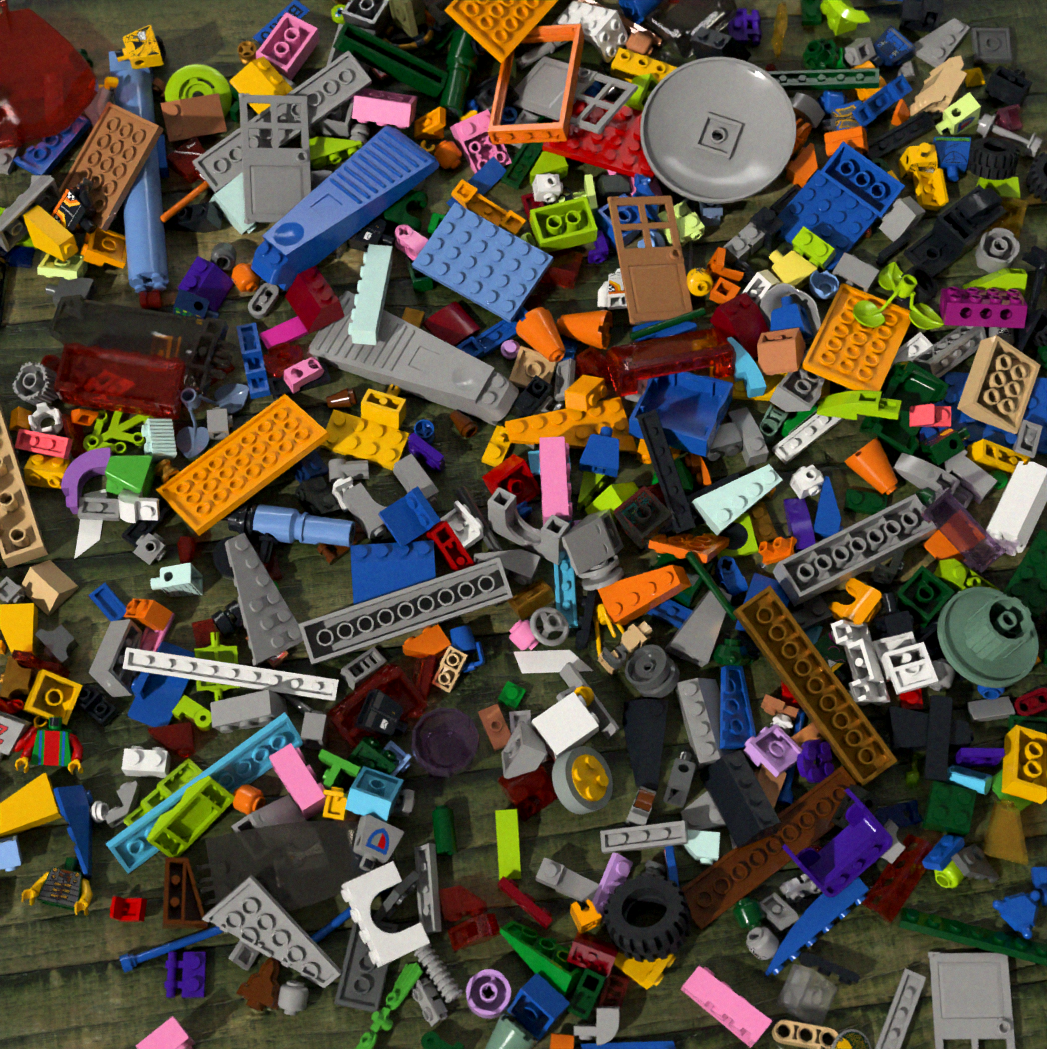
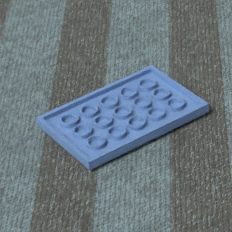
[412,203,554,323]

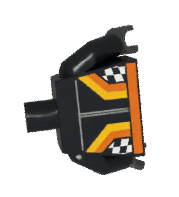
[50,177,97,235]

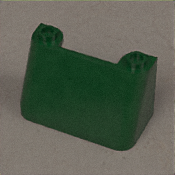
[859,361,949,455]

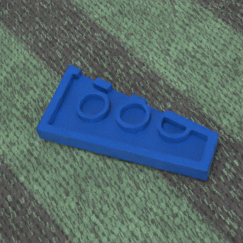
[13,113,92,176]
[720,665,757,749]

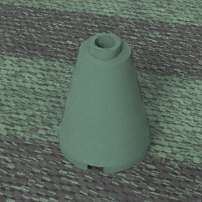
[485,1013,538,1049]

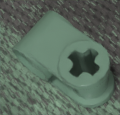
[759,403,790,444]

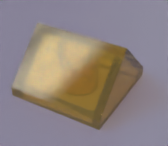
[984,195,1028,238]

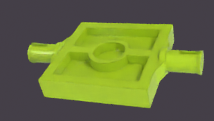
[194,632,240,701]

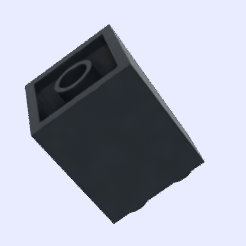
[690,26,751,62]

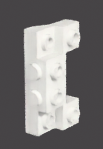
[831,619,890,706]

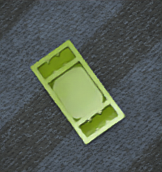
[147,776,235,858]

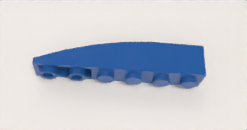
[765,877,869,977]

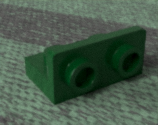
[347,735,399,775]

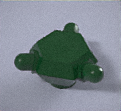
[709,638,755,666]

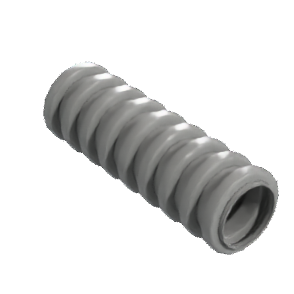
[414,943,463,1003]

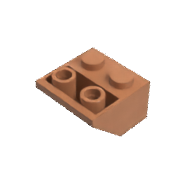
[757,328,806,376]

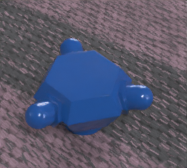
[992,890,1041,939]

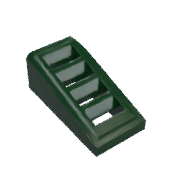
[404,256,433,293]

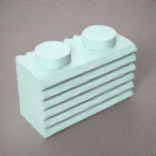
[141,418,177,462]

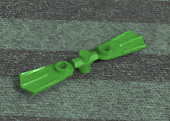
[354,962,423,1049]

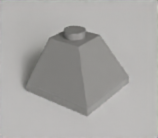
[501,720,548,779]

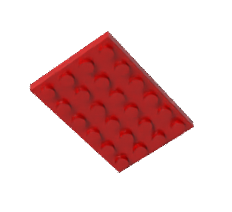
[542,94,655,183]

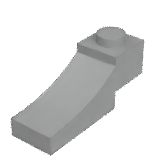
[535,857,599,904]

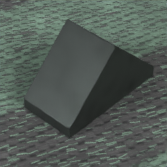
[594,175,632,208]

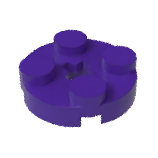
[797,739,834,783]

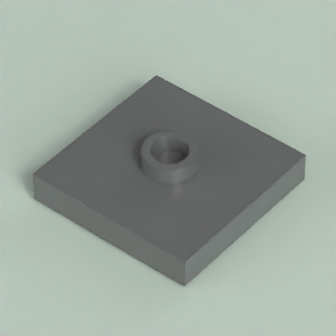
[971,28,1012,63]

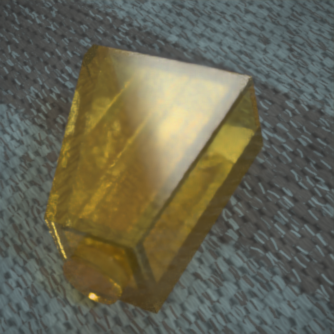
[982,799,1029,865]

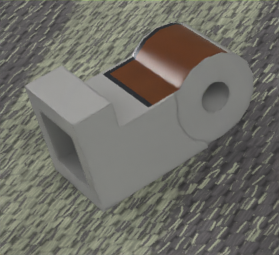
[626,786,656,827]

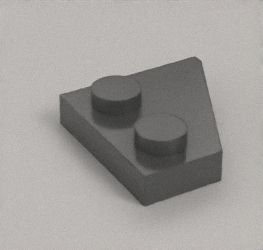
[951,843,1000,883]

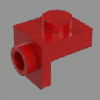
[110,896,147,922]

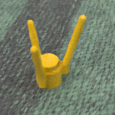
[592,603,625,657]

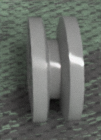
[578,555,624,590]

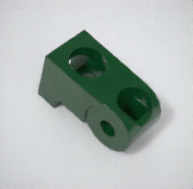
[421,1031,465,1049]

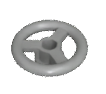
[530,607,569,646]

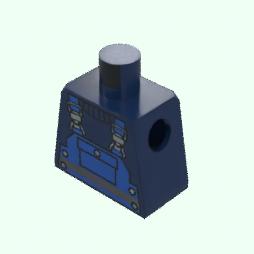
[870,25,916,71]

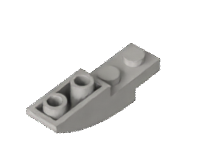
[892,453,974,512]

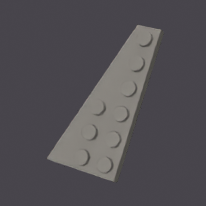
[225,533,304,666]
[202,874,342,988]

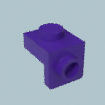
[588,230,610,263]

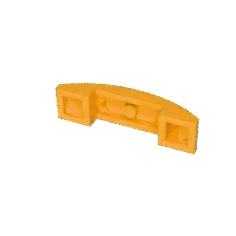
[451,179,526,236]

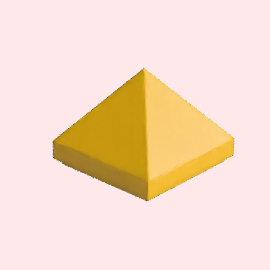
[962,67,985,87]

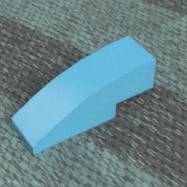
[725,337,767,398]

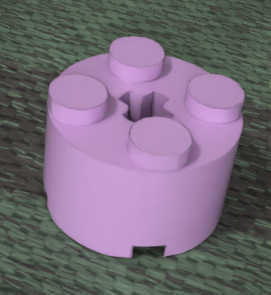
[466,969,511,1019]

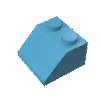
[345,766,404,823]

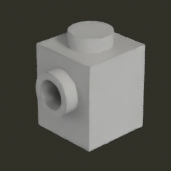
[207,407,233,440]

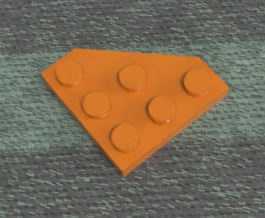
[648,533,730,564]

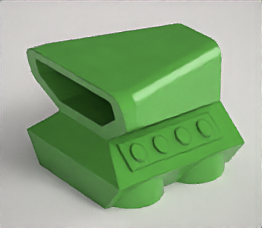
[105,455,157,498]

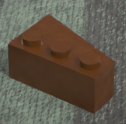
[162,857,208,929]

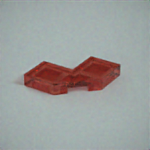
[11,650,70,678]

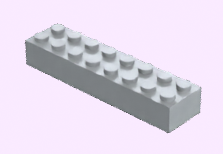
[773,494,938,607]

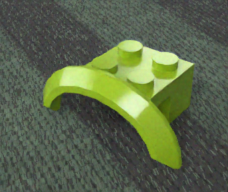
[820,0,870,36]

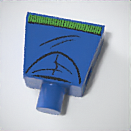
[932,137,971,182]

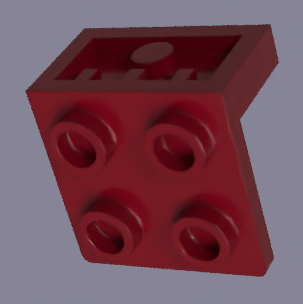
[567,932,618,977]

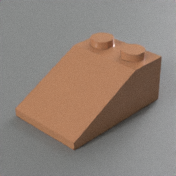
[161,93,227,143]

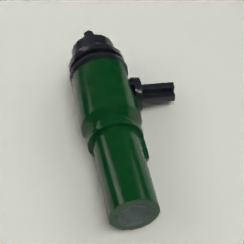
[439,23,486,119]

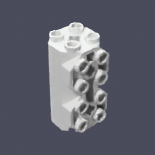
[984,461,1047,556]

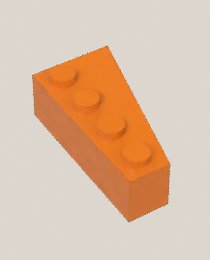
[597,565,692,625]

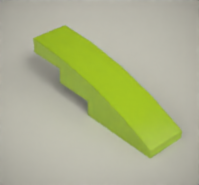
[124,758,203,827]

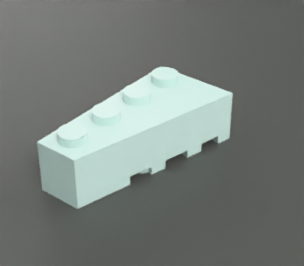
[690,464,783,536]

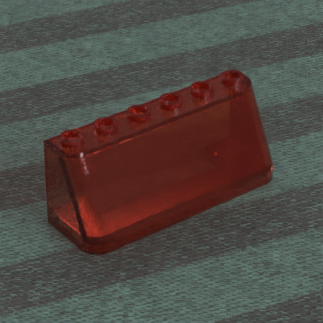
[605,328,736,397]
[54,342,186,420]

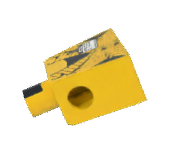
[115,25,164,69]
[898,143,938,180]

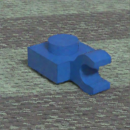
[1030,867,1047,906]

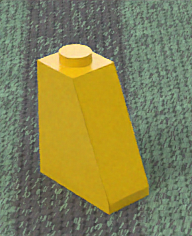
[23,205,79,262]
[0,603,38,661]

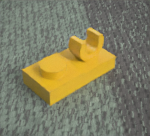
[482,425,512,467]

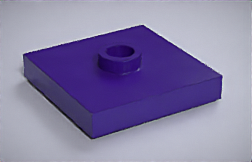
[952,748,1005,767]

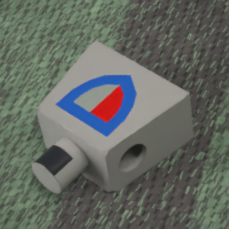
[353,815,404,872]

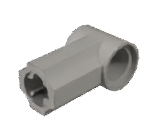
[329,459,369,484]

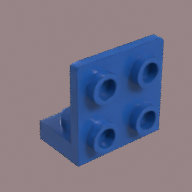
[378,486,441,547]

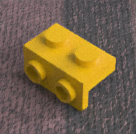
[912,168,949,211]
[24,454,71,489]

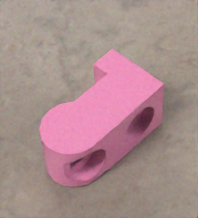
[284,357,324,394]

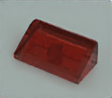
[61,414,87,458]

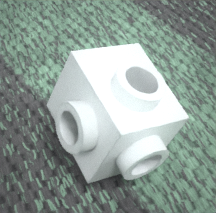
[532,173,563,203]
[789,465,824,500]

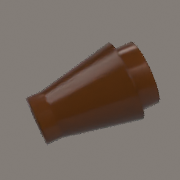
[326,388,357,409]
[450,410,478,439]

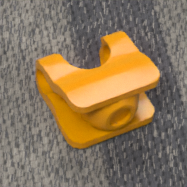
[828,578,882,626]

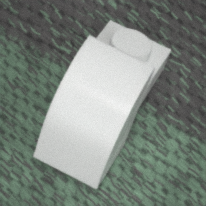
[118,490,160,523]

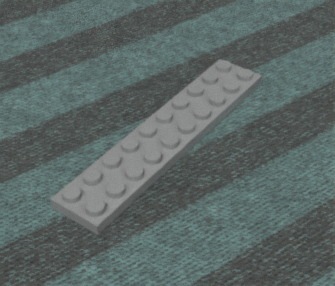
[192,51,372,193]

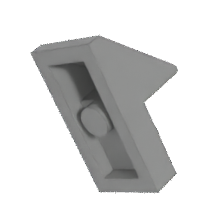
[1012,419,1043,458]
[759,892,799,932]

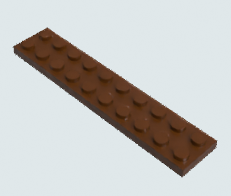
[681,766,858,931]

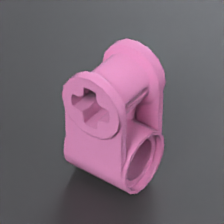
[395,225,428,260]

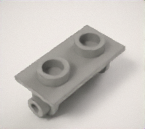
[780,874,821,905]
[411,977,448,1027]

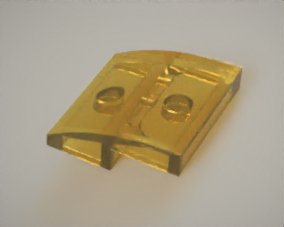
[771,2,788,58]

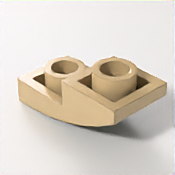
[431,645,468,693]

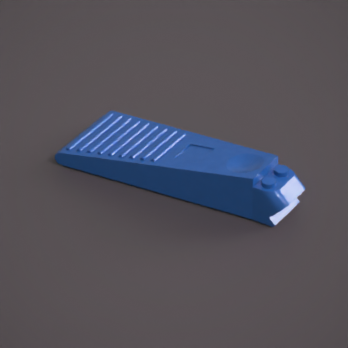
[251,125,439,291]

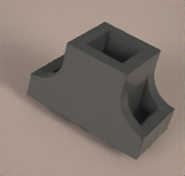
[35,625,78,669]

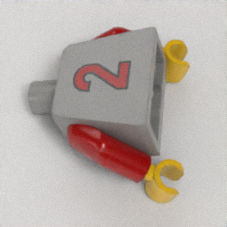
[0,711,47,763]

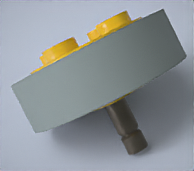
[552,746,613,814]

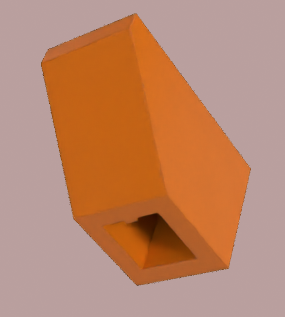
[786,143,818,188]
[123,598,173,631]
[402,624,452,661]

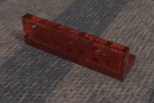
[862,834,933,923]

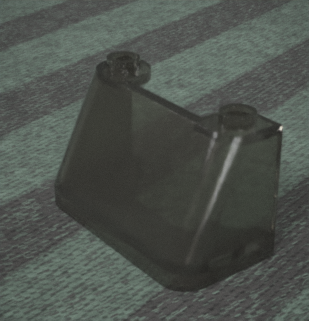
[646,0,737,59]

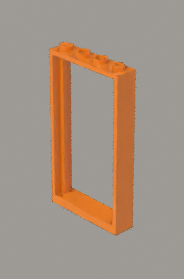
[488,24,585,145]

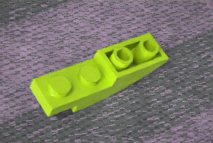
[817,390,902,420]

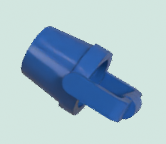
[450,625,485,673]

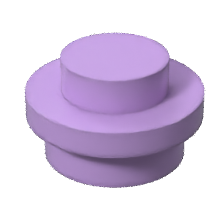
[501,340,520,359]

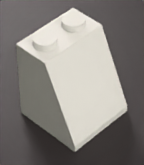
[532,691,600,761]

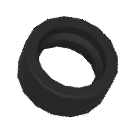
[900,265,938,304]

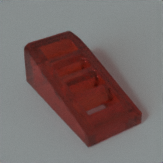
[596,972,630,1016]

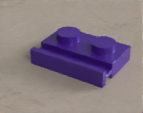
[408,432,445,473]

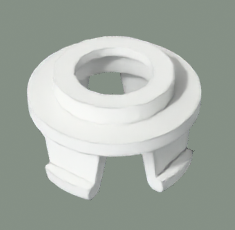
[28,402,64,435]

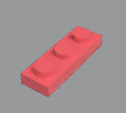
[14,429,73,459]

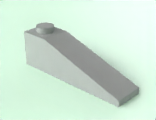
[770,346,825,412]

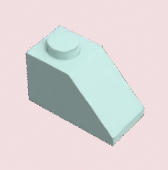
[681,830,720,865]

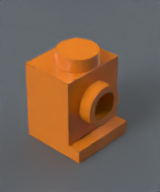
[709,277,741,305]

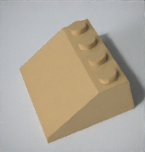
[957,335,1041,434]

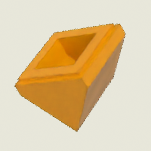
[9,406,32,431]

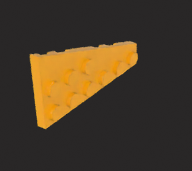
[504,397,637,454]

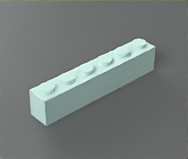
[348,244,393,345]

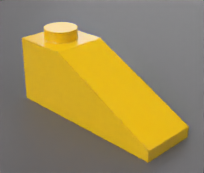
[967,439,1031,474]

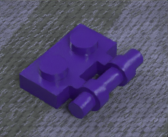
[727,8,762,45]
[164,952,207,998]

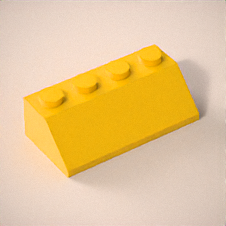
[230,56,294,114]

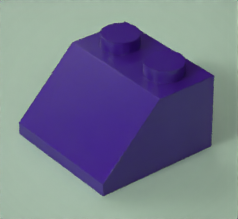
[178,256,234,312]

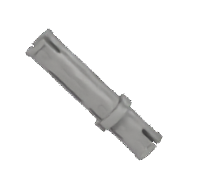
[515,41,568,70]

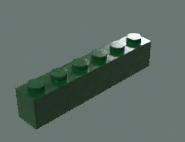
[333,21,449,99]

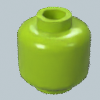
[934,860,966,888]

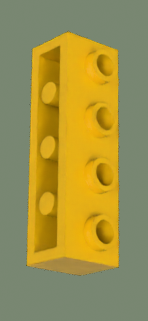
[610,47,677,83]

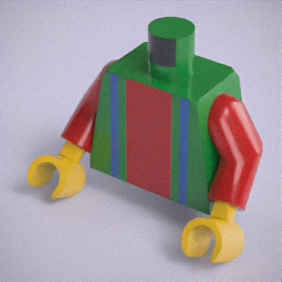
[15,716,84,775]

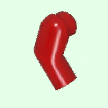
[0,698,24,714]

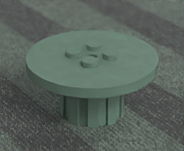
[937,587,1039,688]

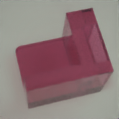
[995,104,1022,132]

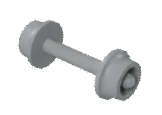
[976,113,1043,158]

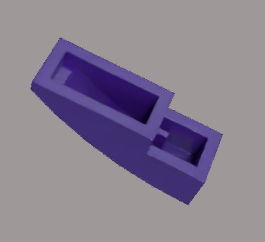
[783,498,816,554]

